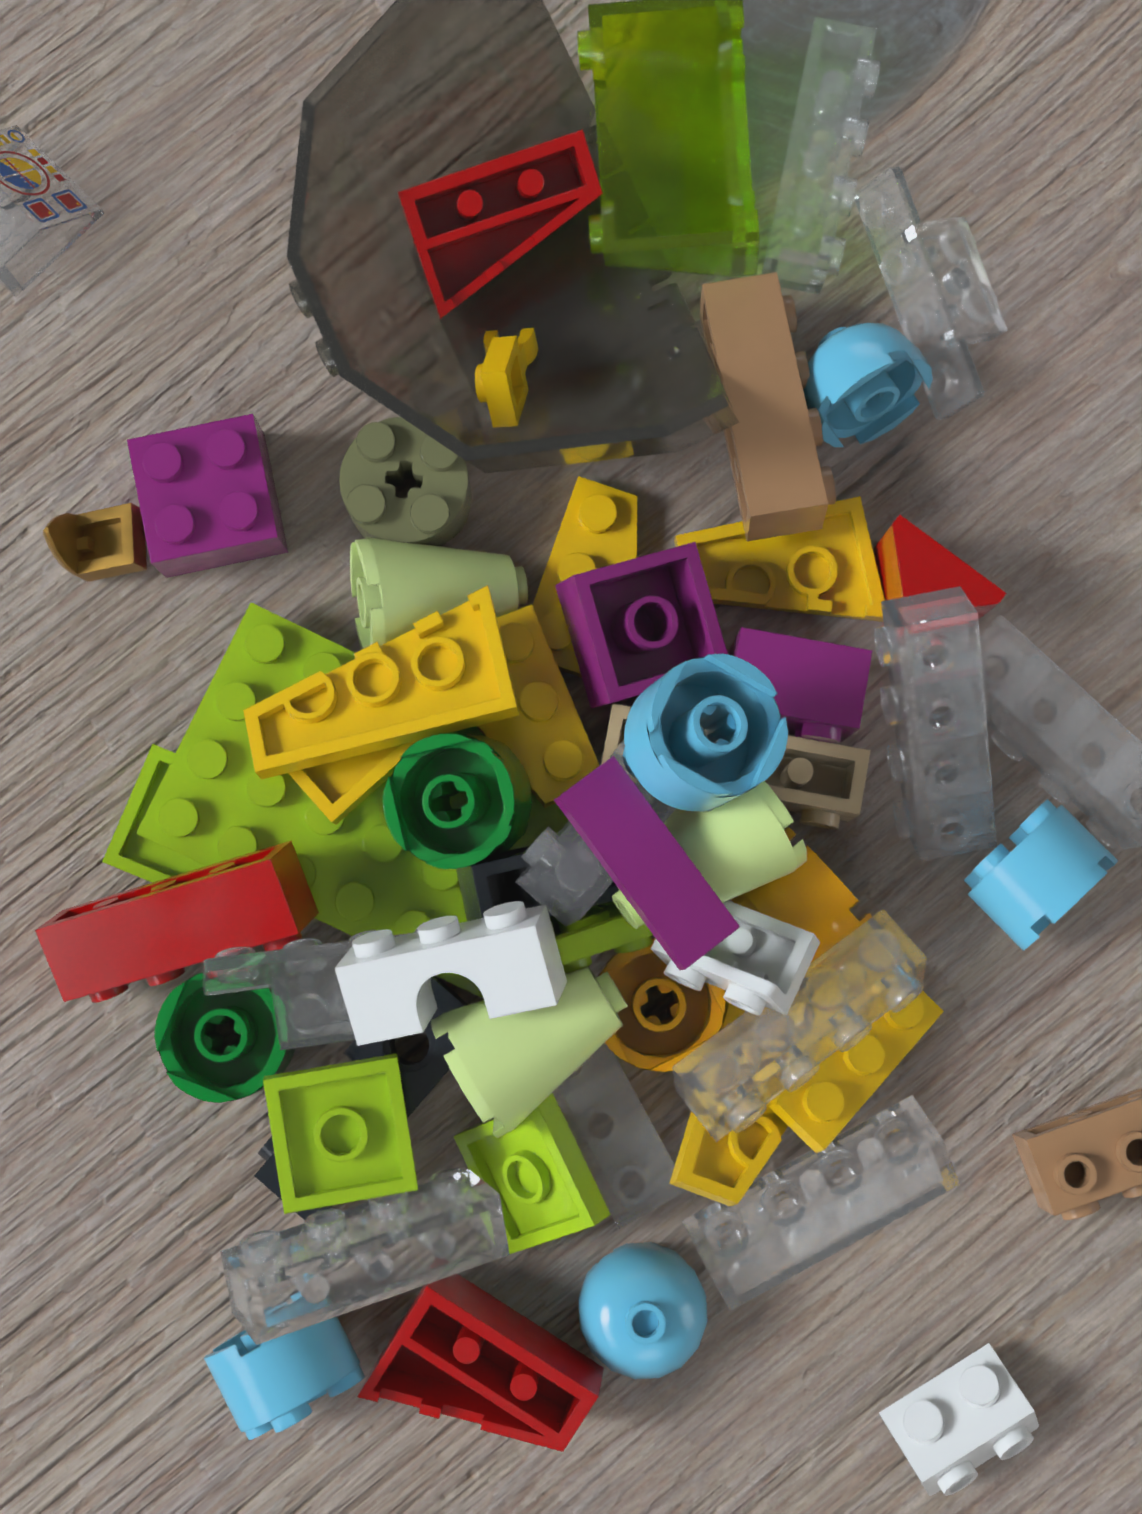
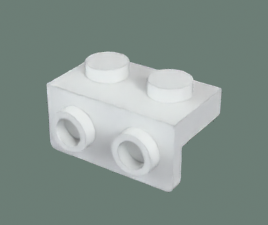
[651,901,820,1015]
[879,1343,1039,1496]

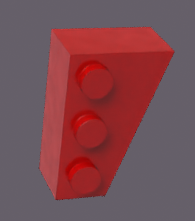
[398,129,603,321]
[357,1262,604,1452]

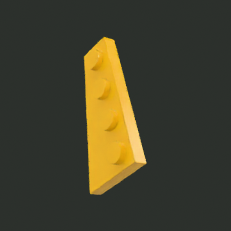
[243,585,520,780]

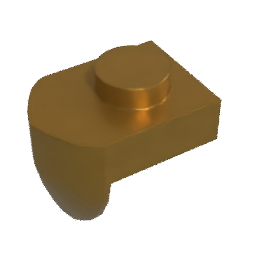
[43,503,147,582]

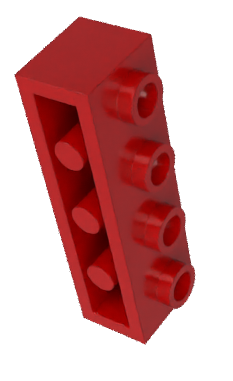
[35,840,319,1003]

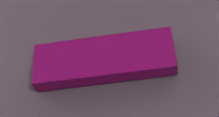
[554,756,740,970]

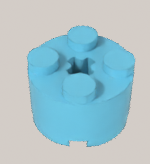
[622,654,788,812]
[964,799,1118,951]
[204,1290,365,1440]

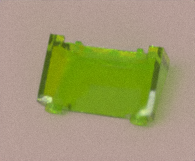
[577,0,760,278]

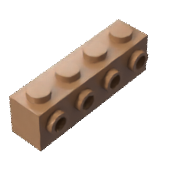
[700,272,836,541]
[1012,1087,1142,1220]

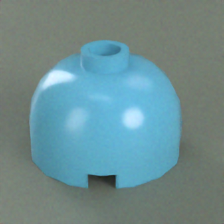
[803,323,933,447]
[578,1242,708,1379]

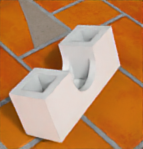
[335,901,567,1046]

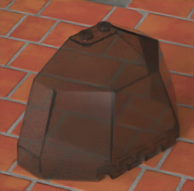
[287,0,739,473]

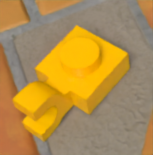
[475,328,539,428]

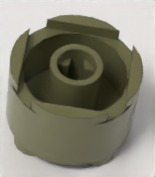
[339,417,472,546]

